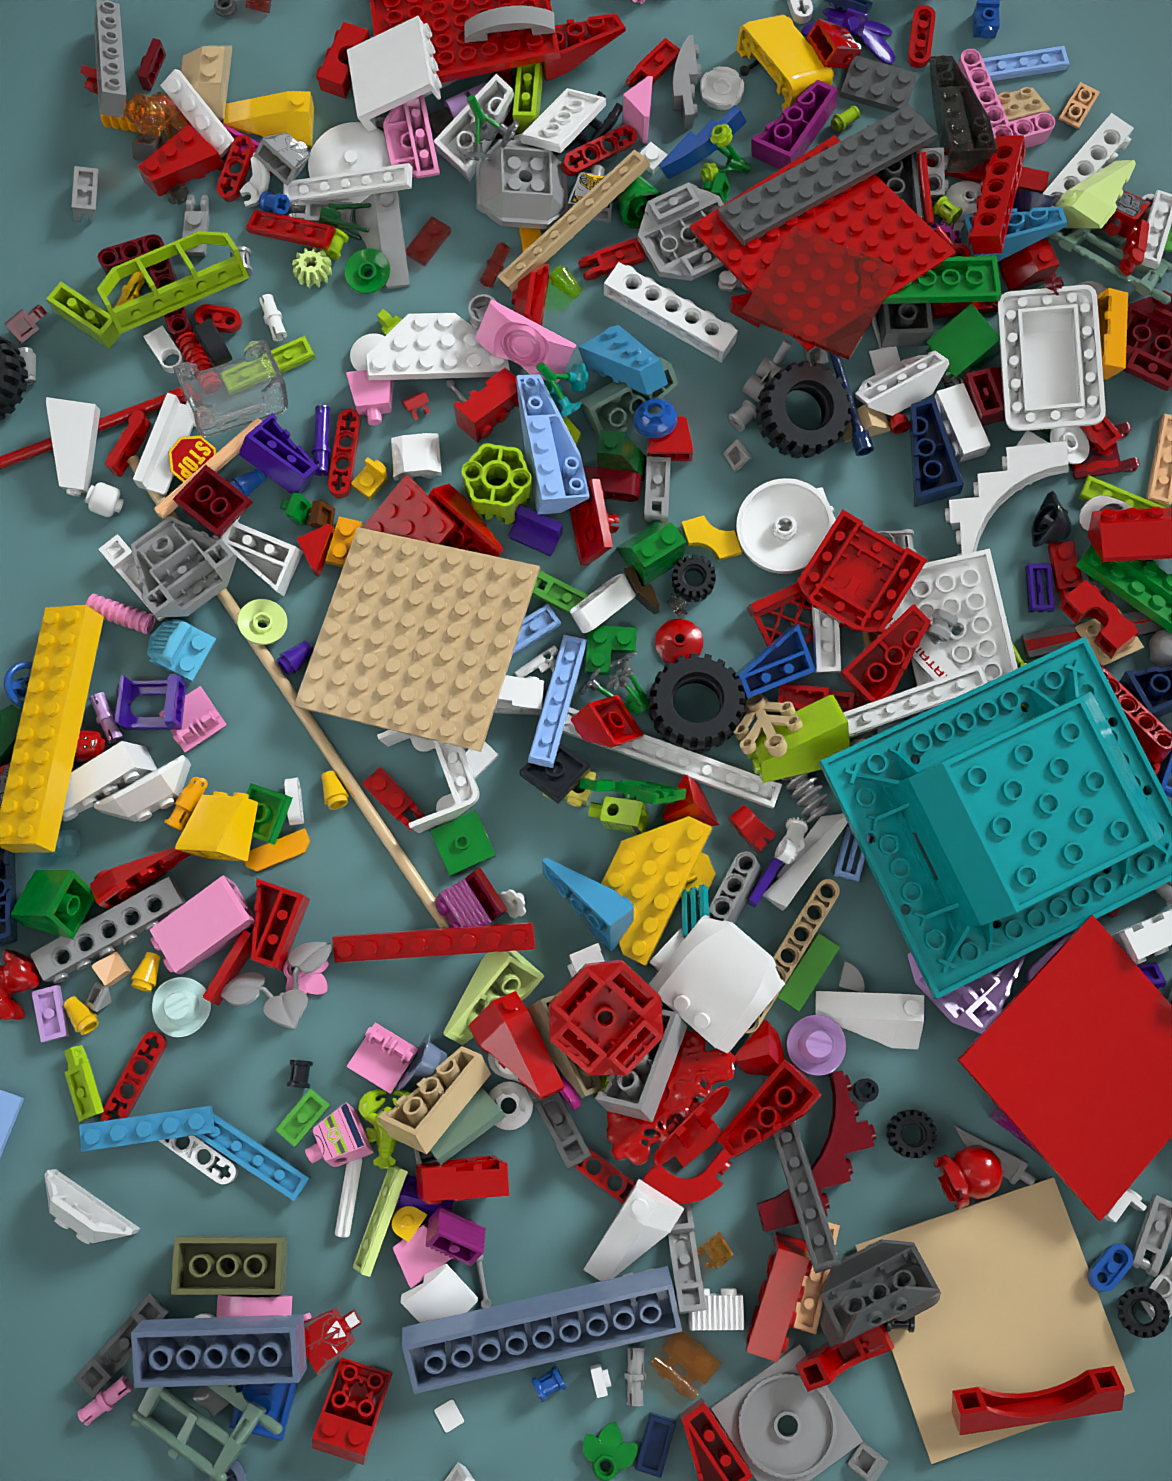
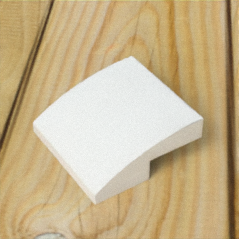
[400,1264,478,1323]

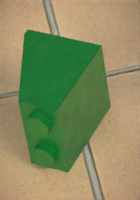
[926,303,1000,381]
[616,522,686,587]
[10,870,95,940]

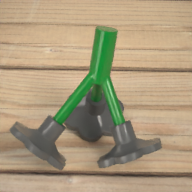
[463,95,519,161]

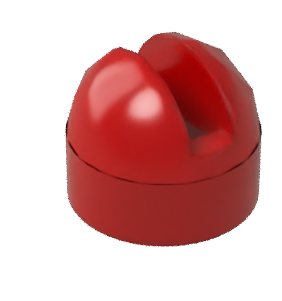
[889,413,910,434]

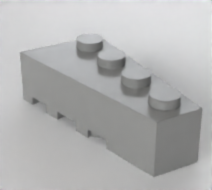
[595,1010,687,1122]

